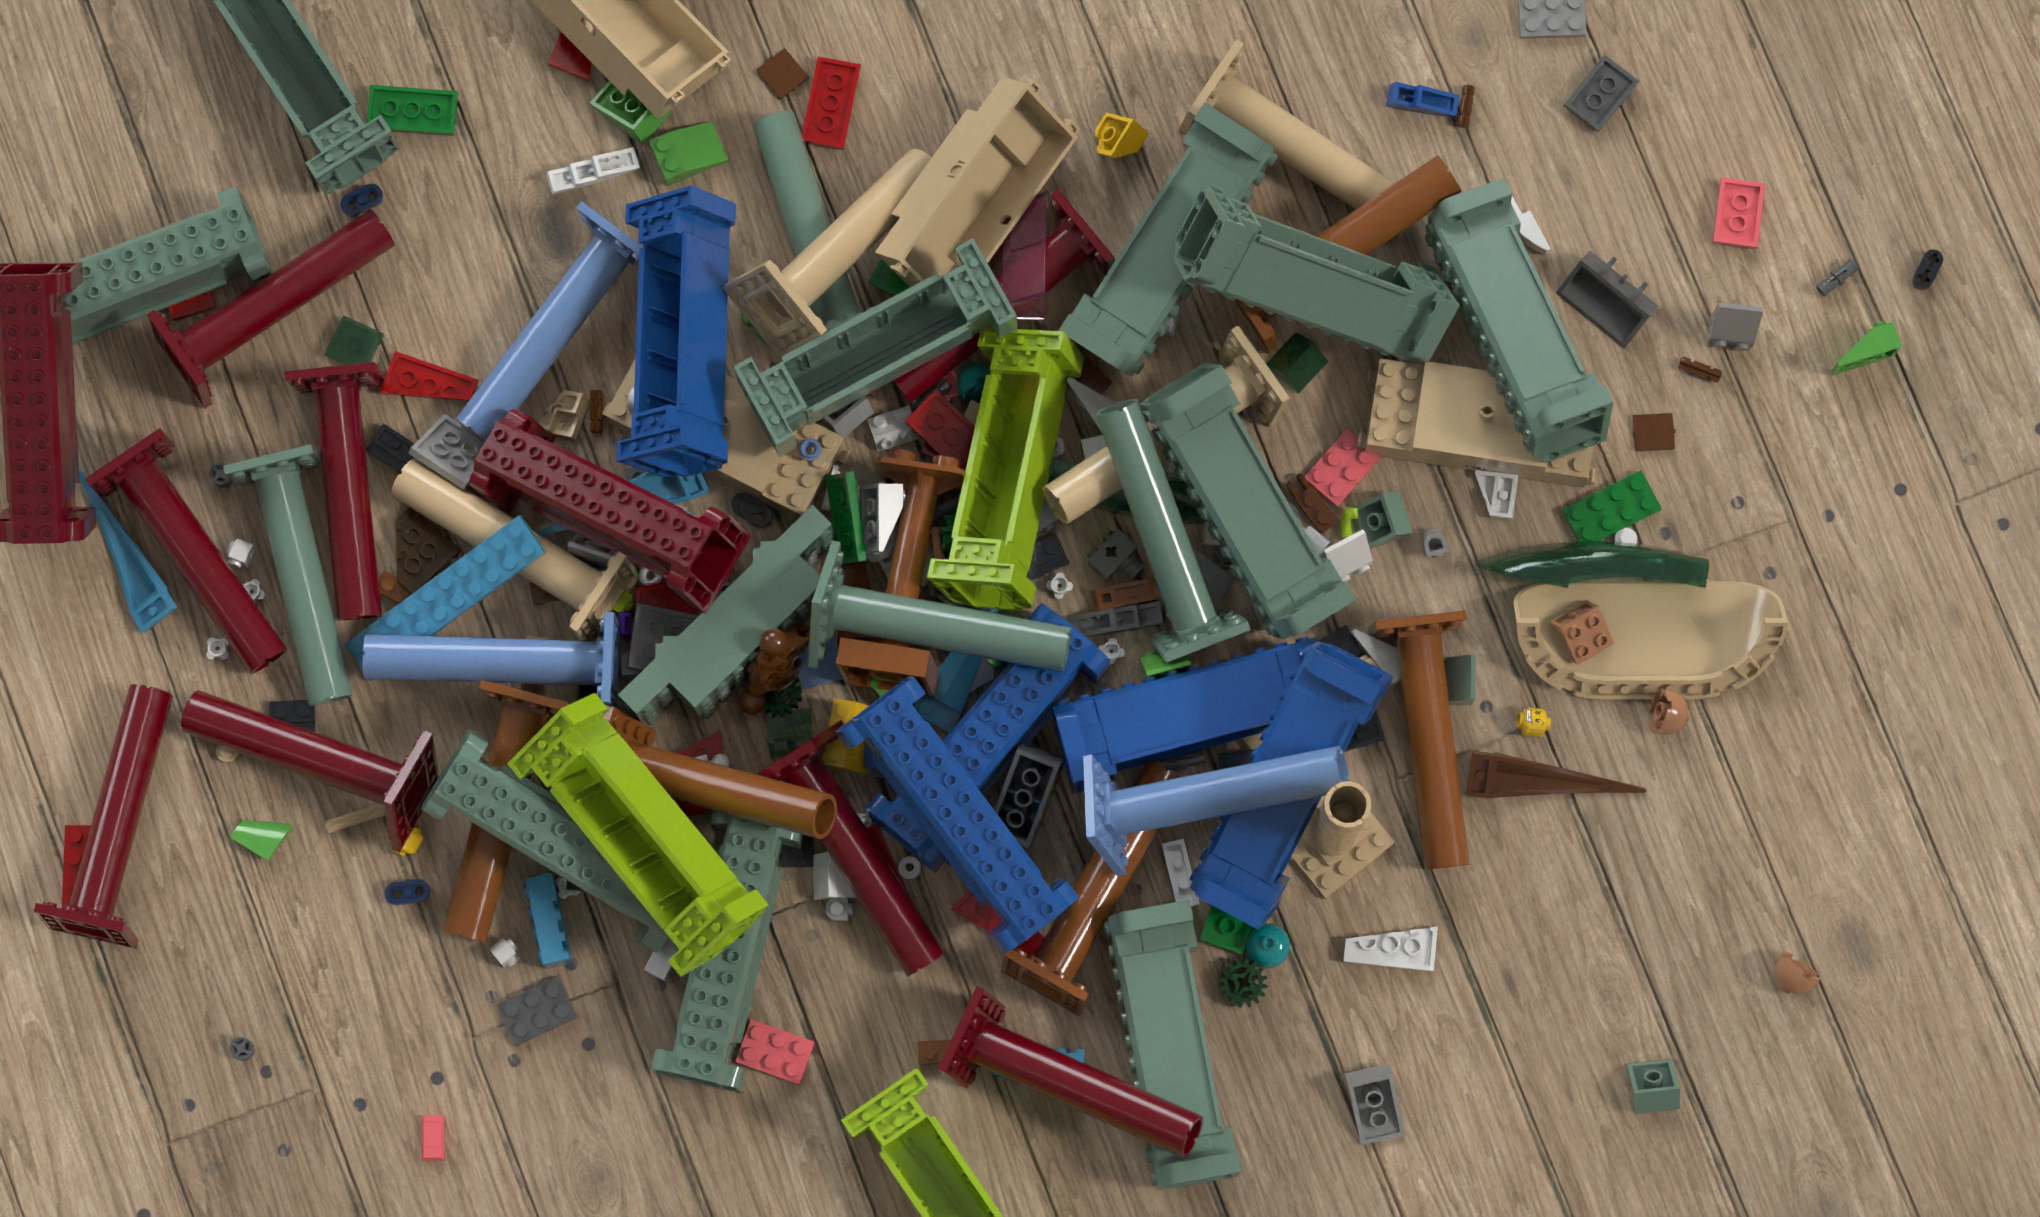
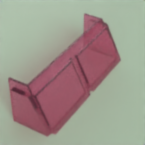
[1003,191,1046,319]

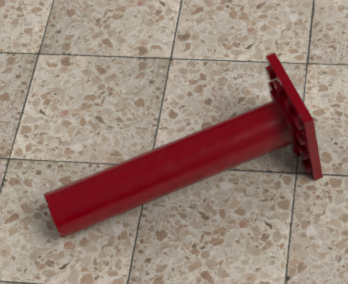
[893,189,1116,403]
[147,209,395,409]
[284,362,385,621]
[85,428,287,675]
[33,684,173,949]
[181,690,439,853]
[756,720,945,977]
[938,986,1203,1158]

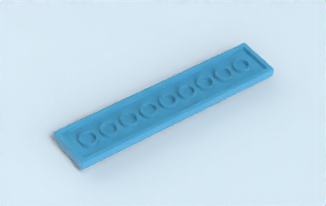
[345,515,546,681]

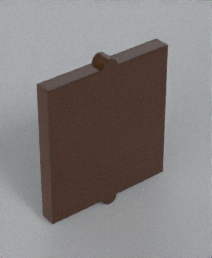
[757,48,809,100]
[1632,413,1676,452]

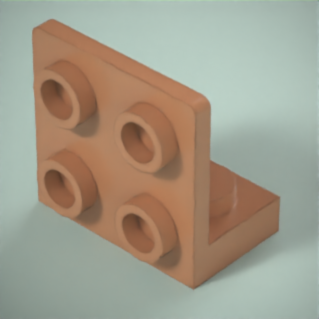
[1549,600,1613,665]

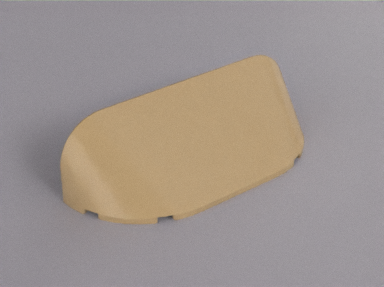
[1514,581,1788,700]

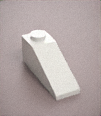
[1350,629,1401,687]

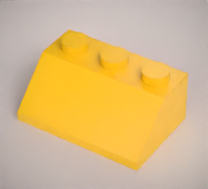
[823,698,868,775]

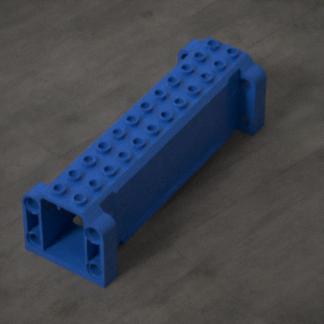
[616,185,736,477]
[865,603,1110,873]
[1052,636,1316,794]
[1189,641,1394,930]
[835,676,1079,953]

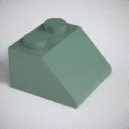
[1354,491,1413,549]
[1445,654,1476,706]
[1627,1059,1680,1114]

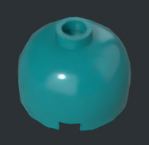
[957,363,991,405]
[1245,923,1290,968]

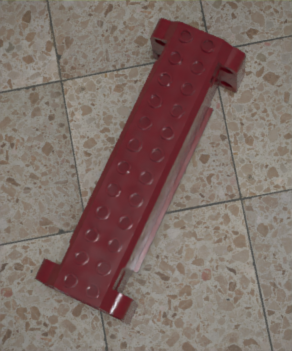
[0,262,96,544]
[469,409,751,614]

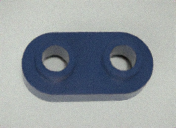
[340,184,383,217]
[385,879,431,906]

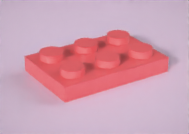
[1712,177,1765,249]
[1305,429,1381,507]
[735,1019,815,1085]

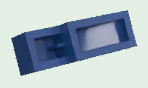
[1386,82,1459,117]

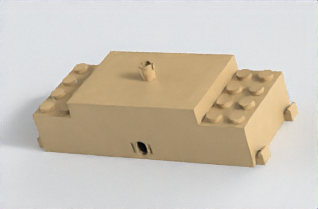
[534,0,731,119]
[875,77,1080,288]
[602,352,851,520]
[1357,358,1596,488]

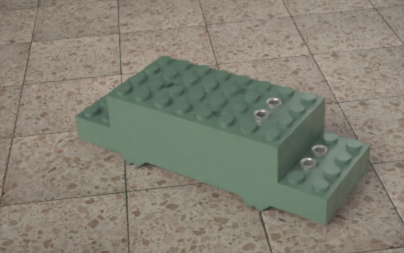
[618,505,835,726]

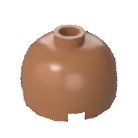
[1649,689,1690,734]
[1774,951,1821,995]

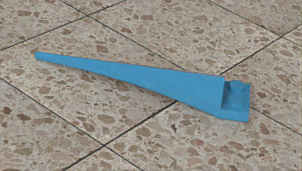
[79,470,177,633]
[537,471,709,536]
[914,608,1001,733]

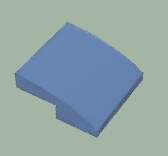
[798,637,844,690]

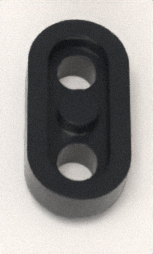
[731,492,772,528]

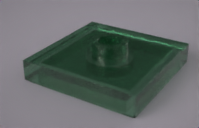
[324,315,384,365]

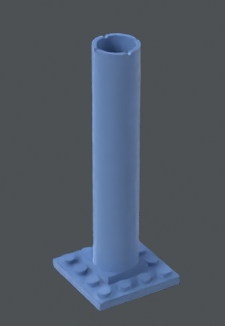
[456,201,643,440]
[362,612,621,708]
[1083,746,1350,876]

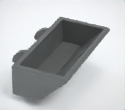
[1557,251,1659,348]

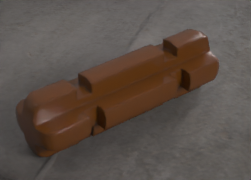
[1457,85,1475,128]
[1678,357,1722,383]
[590,390,603,433]

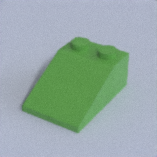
[589,81,671,144]
[649,121,729,186]
[1830,321,1902,376]
[1139,651,1191,679]

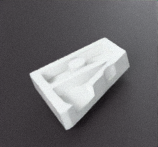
[1475,470,1519,520]

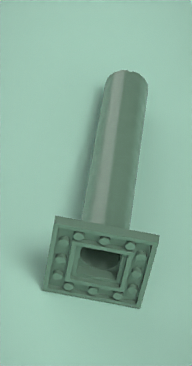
[753,110,873,346]
[1096,398,1251,662]
[223,444,352,706]
[808,541,1072,672]

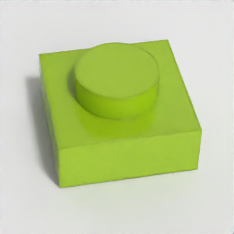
[613,591,635,615]

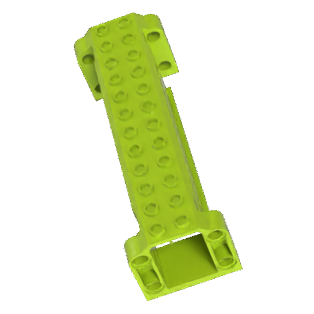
[927,328,1085,611]
[507,693,770,977]
[841,1068,1003,1217]

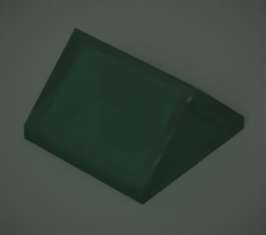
[1266,332,1328,394]

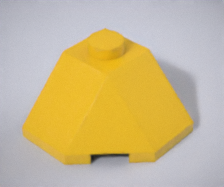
[1095,112,1149,159]

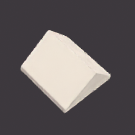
[813,852,857,900]

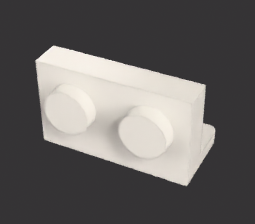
[867,406,920,452]

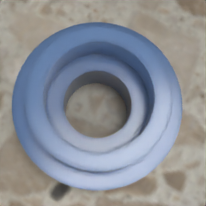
[799,438,821,461]

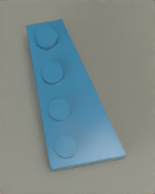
[523,873,574,969]

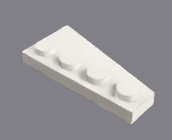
[1343,926,1438,972]

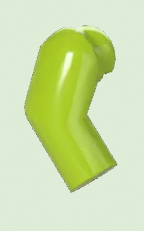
[1340,507,1358,539]

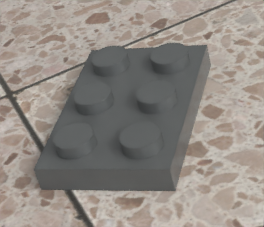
[1563,55,1639,133]
[497,976,578,1046]

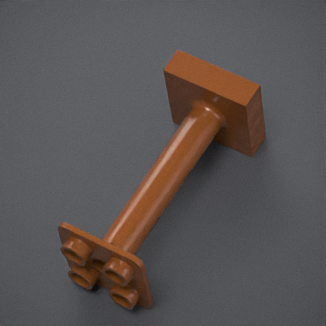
[836,449,965,698]

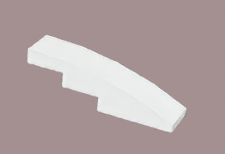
[546,147,640,195]

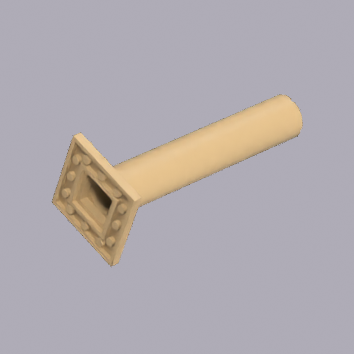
[1178,39,1406,239]
[722,149,931,357]
[1043,326,1290,525]
[391,458,639,641]
[1291,781,1395,899]

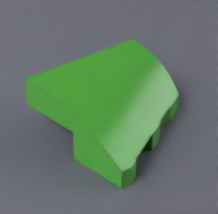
[230,820,293,861]

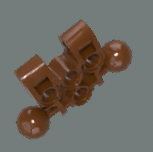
[738,624,810,715]

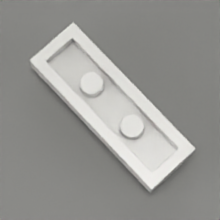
[1161,839,1200,907]

